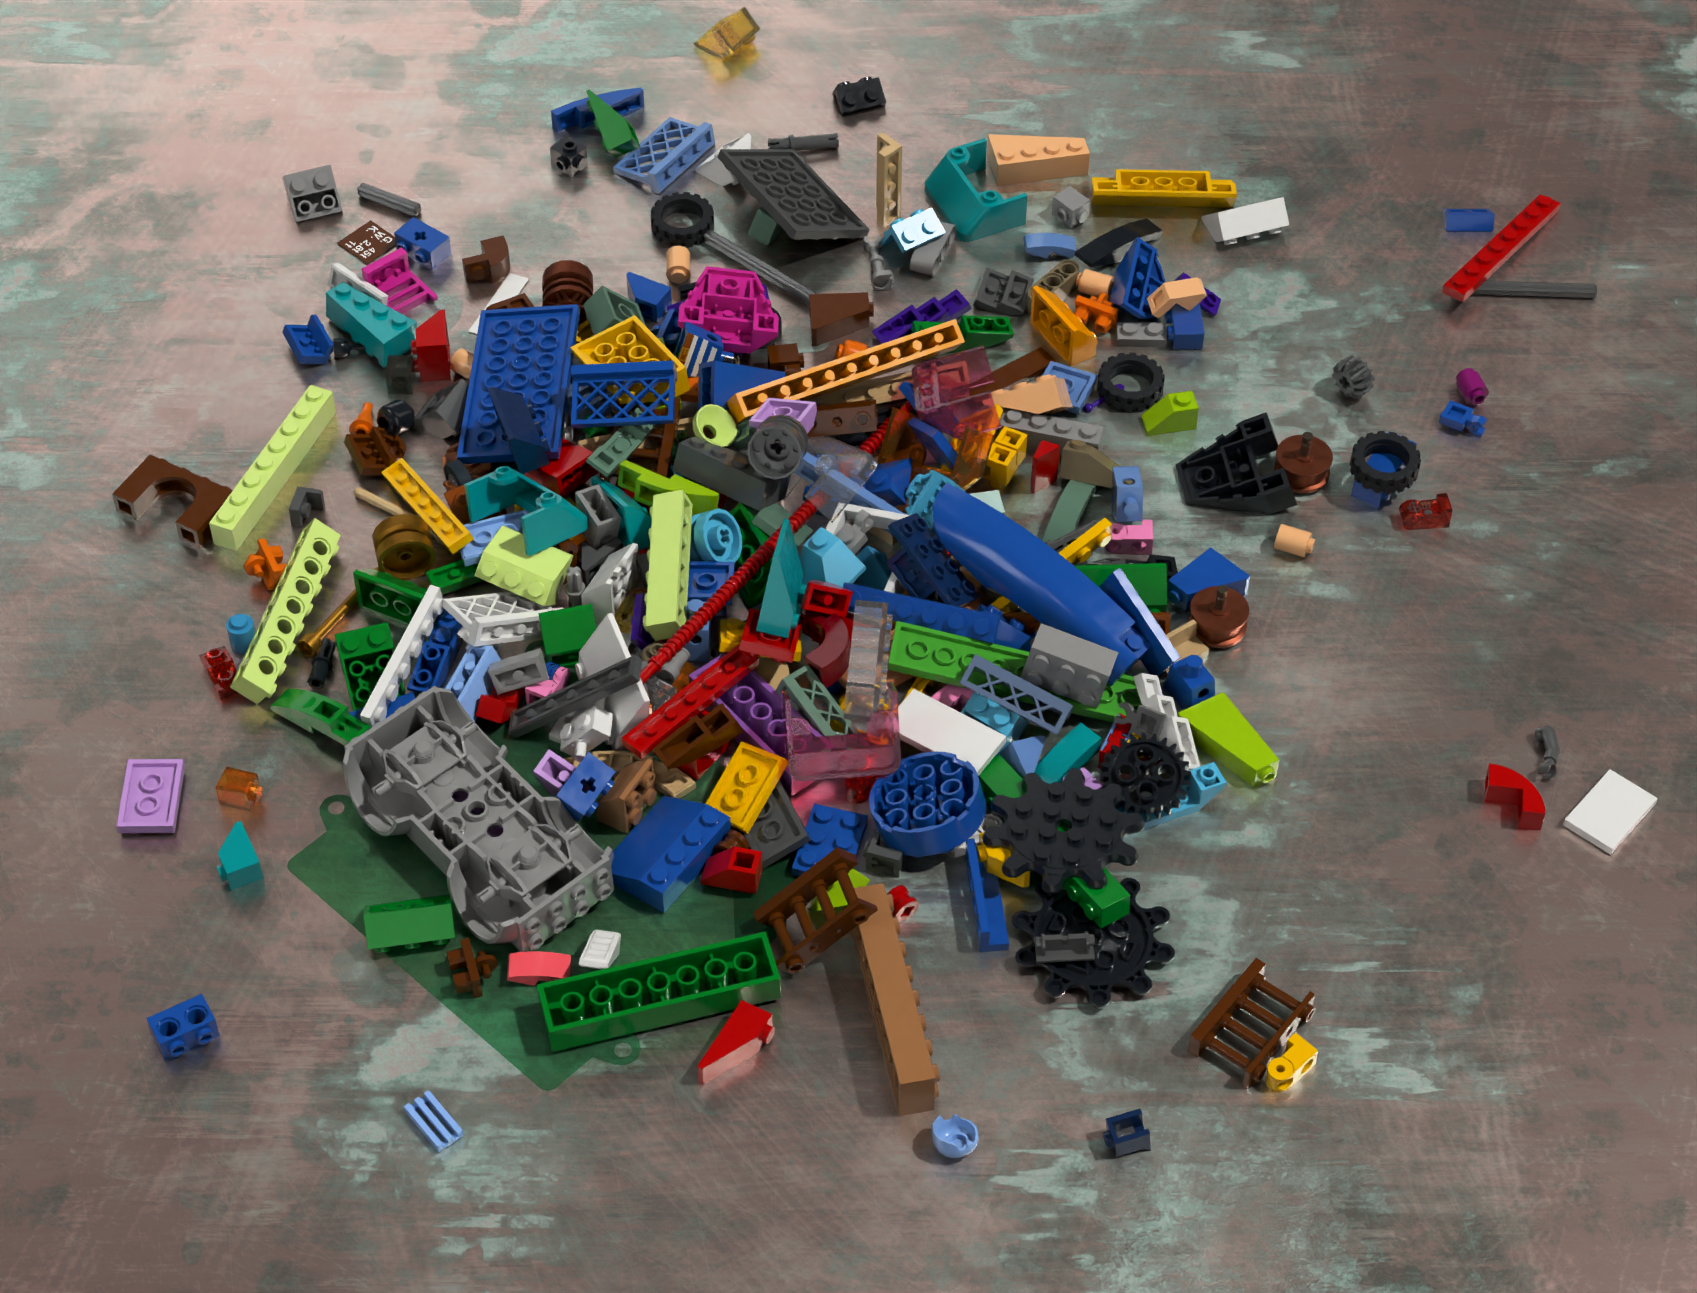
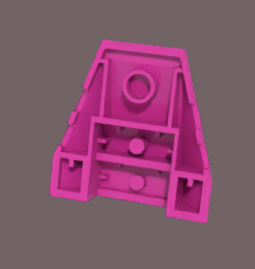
[678,266,779,354]

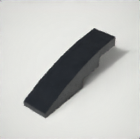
[1075,218,1163,268]

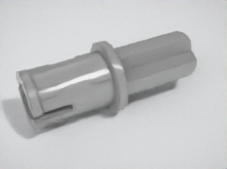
[564,566,586,608]

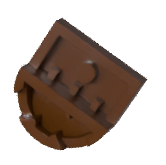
[344,426,406,476]

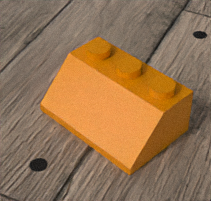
[1030,285,1098,367]

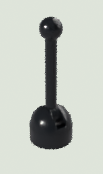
[333,338,366,358]

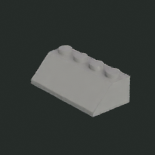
[998,408,1107,459]

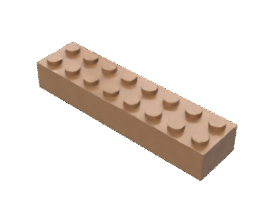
[851,883,940,1116]

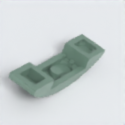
[586,407,657,477]
[1042,480,1098,550]

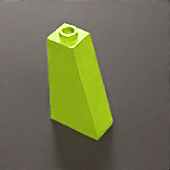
[1177,692,1279,787]

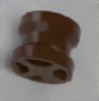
[714,830,750,854]

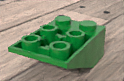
[335,622,406,711]

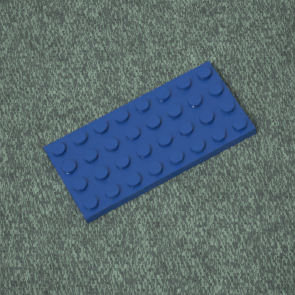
[457,304,580,464]

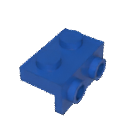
[282,315,334,364]

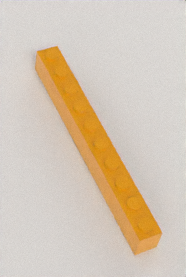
[726,319,965,425]

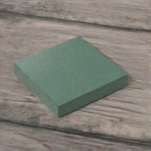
[752,503,814,549]

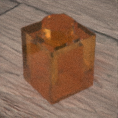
[216,766,263,812]

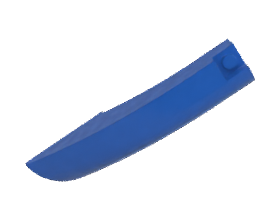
[932,483,1152,686]

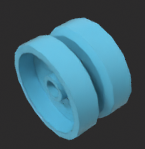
[690,508,742,562]

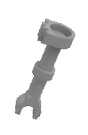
[864,235,893,290]

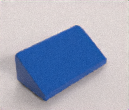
[1443,209,1495,232]

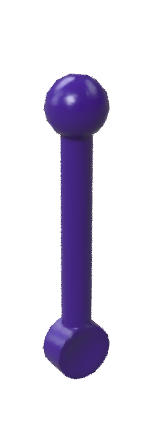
[1084,384,1124,413]

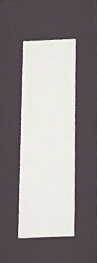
[468,273,529,334]

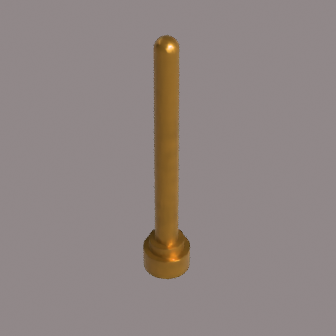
[297,567,380,657]

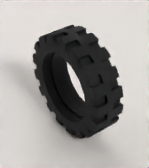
[651,192,714,248]
[1097,352,1165,413]
[1350,431,1421,494]

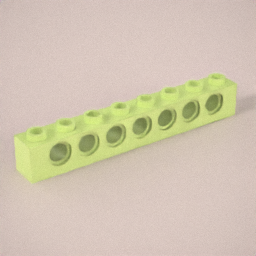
[230,518,341,704]

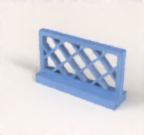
[613,117,715,194]

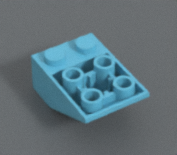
[961,692,1029,757]

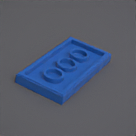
[1099,568,1180,678]

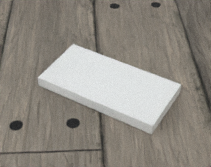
[883,689,1006,776]

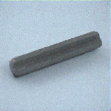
[357,183,421,217]

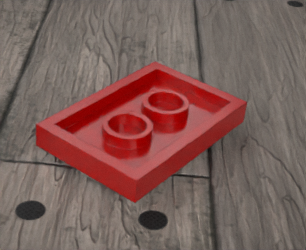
[739,608,802,663]

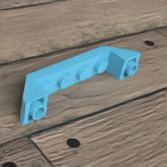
[1069,762,1227,836]

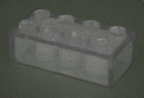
[844,600,893,722]

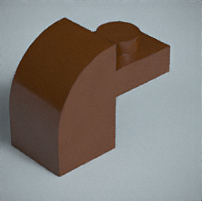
[462,235,510,283]

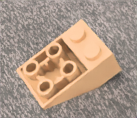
[982,374,1073,415]

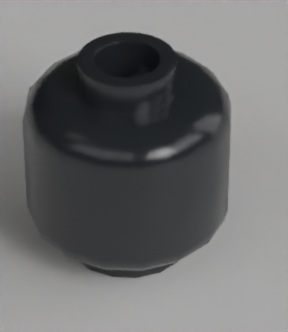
[377,400,415,436]

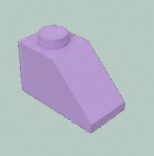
[532,749,590,797]

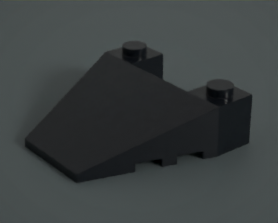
[1176,412,1297,514]

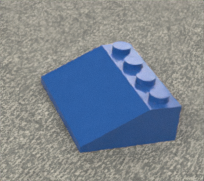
[611,796,731,913]

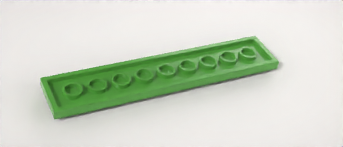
[887,621,1142,723]

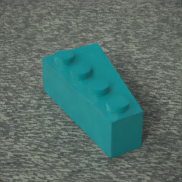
[326,282,417,368]

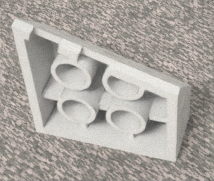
[581,543,640,628]

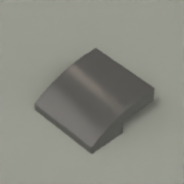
[973,267,1034,315]

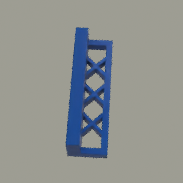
[965,838,1009,953]

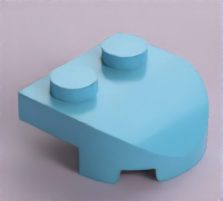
[905,470,965,534]

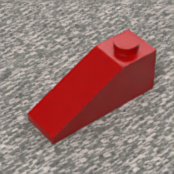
[697,1000,775,1085]

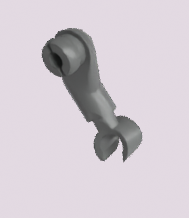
[1535,726,1560,780]

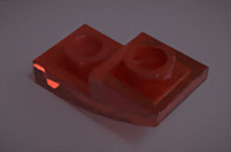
[199,646,238,699]

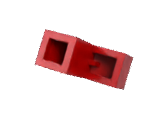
[475,685,525,723]
[1484,763,1546,830]

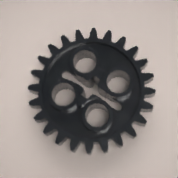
[1100,733,1191,821]

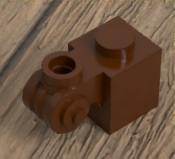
[767,343,804,377]

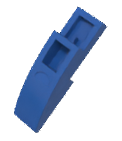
[407,607,467,693]

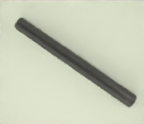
[703,230,816,305]
[1471,280,1597,298]

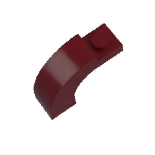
[800,609,851,688]

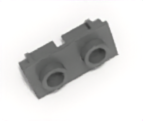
[1034,931,1095,963]

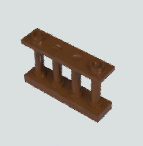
[600,398,680,483]
[777,399,878,441]
[753,847,878,975]
[1188,958,1315,1089]

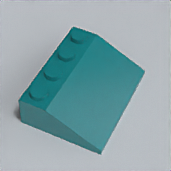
[756,519,807,638]

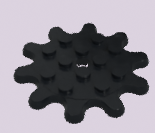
[982,768,1145,894]
[1012,878,1175,1009]

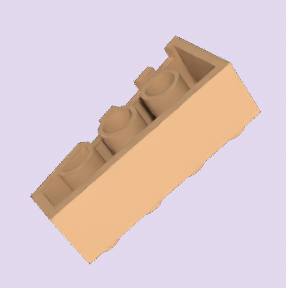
[987,134,1090,186]

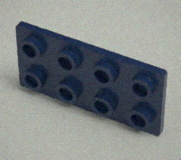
[886,513,979,607]

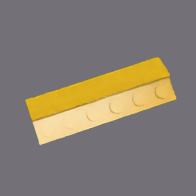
[1091,169,1237,208]

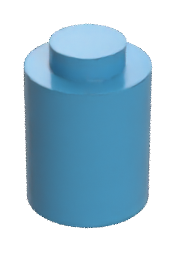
[226,614,255,655]

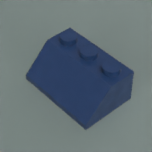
[488,387,551,474]

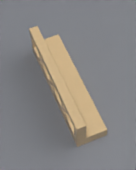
[876,132,902,229]

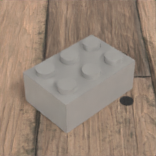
[1021,623,1119,708]

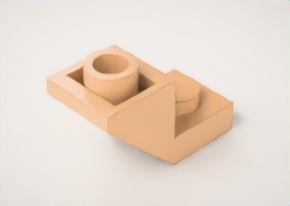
[1147,277,1207,318]

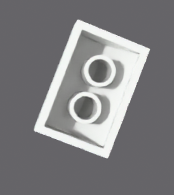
[1201,197,1289,245]

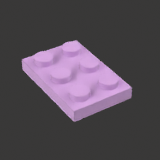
[116,759,185,833]

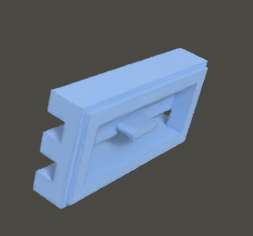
[404,1090,464,1152]

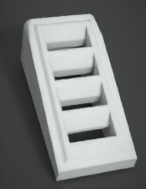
[579,930,621,969]

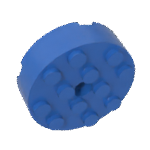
[869,752,987,858]

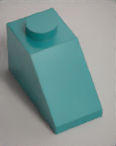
[216,821,264,891]

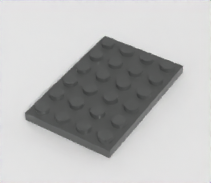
[717,149,870,240]

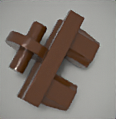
[446,938,497,998]

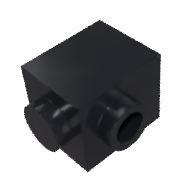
[550,136,588,177]

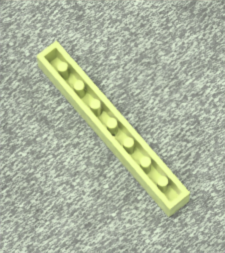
[209,385,336,551]

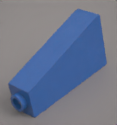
[698,361,785,410]

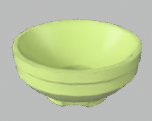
[692,404,737,448]

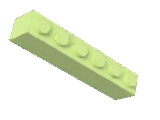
[643,489,693,641]

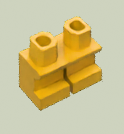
[983,426,1028,491]

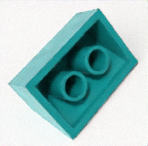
[591,476,652,550]

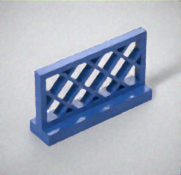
[571,360,677,428]

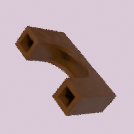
[112,454,233,549]

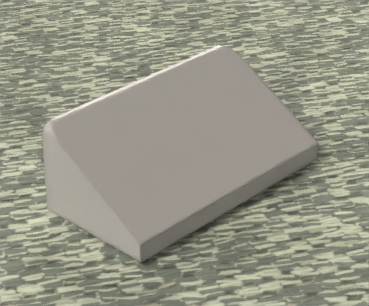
[488,648,549,695]

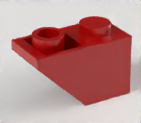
[700,846,763,894]

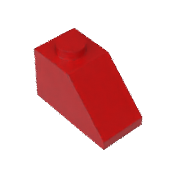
[800,580,853,618]

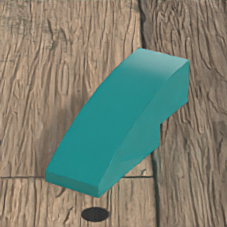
[1034,723,1101,784]

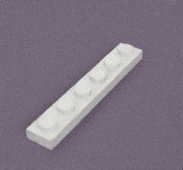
[360,585,444,728]

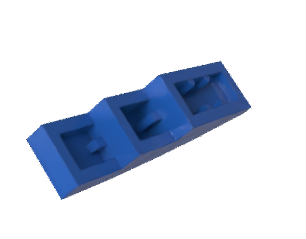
[551,87,644,133]

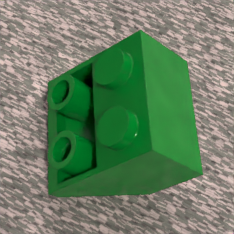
[538,604,597,668]

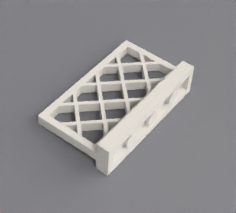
[442,592,564,647]

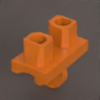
[1074,292,1119,334]
[244,539,287,591]

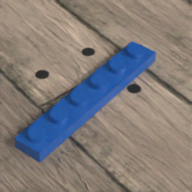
[843,582,1001,643]

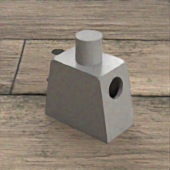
[575,484,621,549]

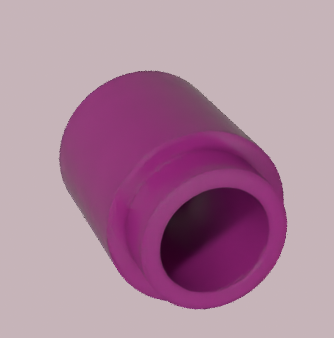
[1456,368,1489,405]

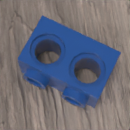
[146,994,220,1060]

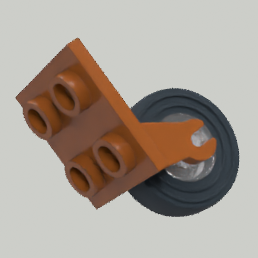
[443,460,508,525]

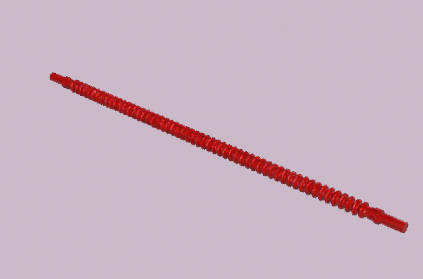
[640,401,914,684]

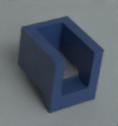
[1102,1109,1151,1157]

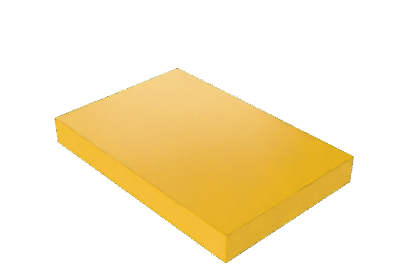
[705,741,789,834]

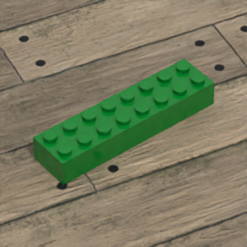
[536,931,781,1052]

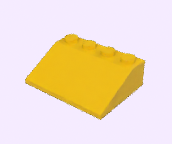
[570,315,690,404]

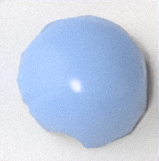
[932,1114,979,1158]

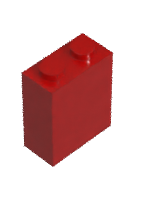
[517,438,598,497]

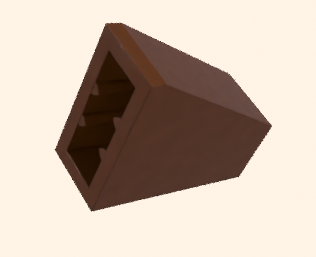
[809,292,874,346]

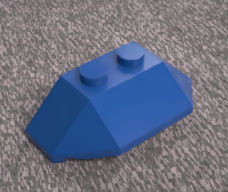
[1109,237,1166,319]

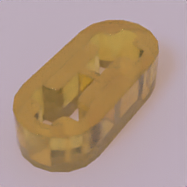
[615,588,647,634]

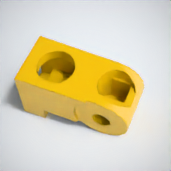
[1266,1032,1318,1092]

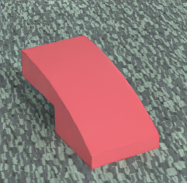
[507,951,571,986]

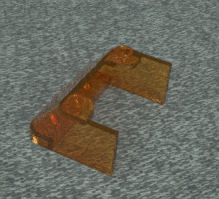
[876,408,994,491]

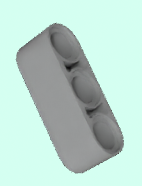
[910,221,956,276]

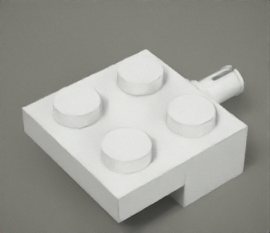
[560,697,613,762]

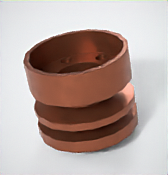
[542,260,593,324]

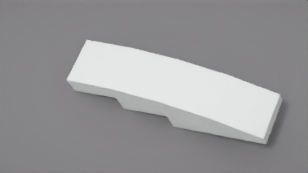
[1133,673,1200,771]

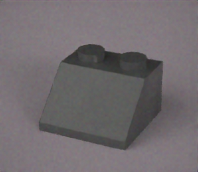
[412,379,469,439]

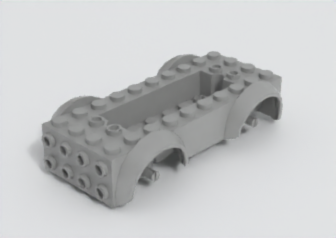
[343,686,614,952]

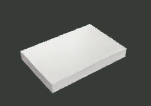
[1563,769,1658,855]

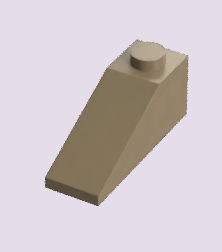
[1059,440,1133,488]

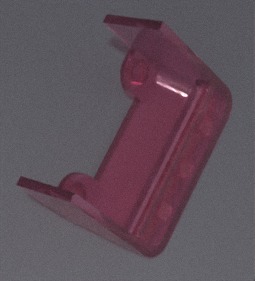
[912,345,1001,440]
[781,682,901,781]

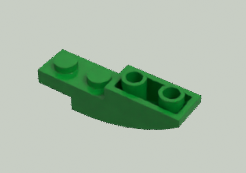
[911,316,1014,353]
[270,689,371,745]

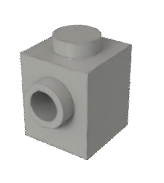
[1052,186,1090,229]

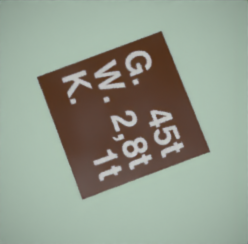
[337,220,396,264]

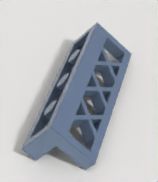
[959,654,1073,735]

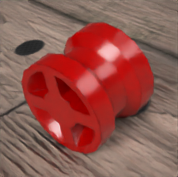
[887,885,919,922]

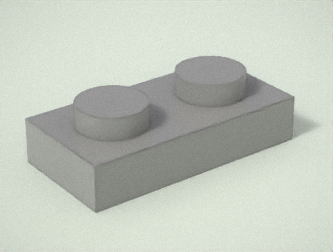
[1116,322,1167,347]

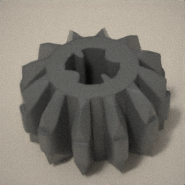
[1332,355,1375,399]

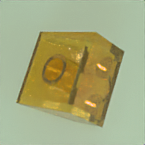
[693,7,760,59]

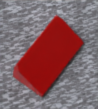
[1030,440,1060,494]

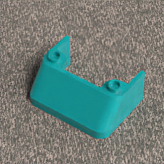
[924,138,1027,242]
[464,466,589,556]

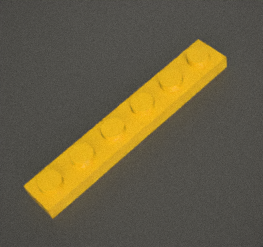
[381,458,474,554]
[987,518,1112,613]

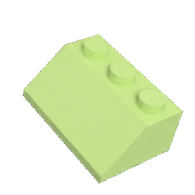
[474,526,574,606]

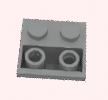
[282,165,343,222]

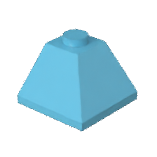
[799,527,866,587]

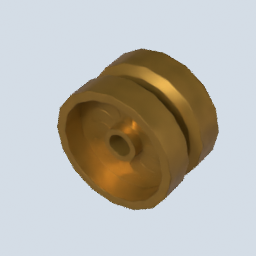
[372,514,435,581]

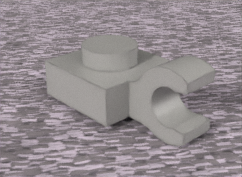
[835,509,875,555]

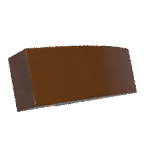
[652,703,743,770]

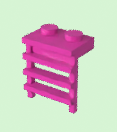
[361,247,438,314]

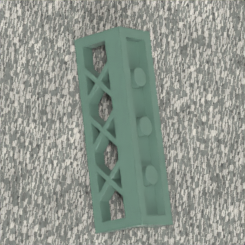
[775,664,873,777]

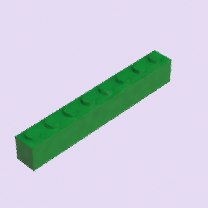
[978,755,1130,928]

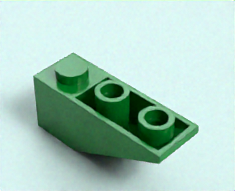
[586,90,640,158]

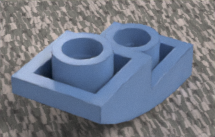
[1023,233,1077,259]

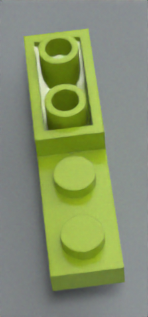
[618,460,719,515]

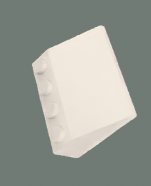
[575,613,650,751]

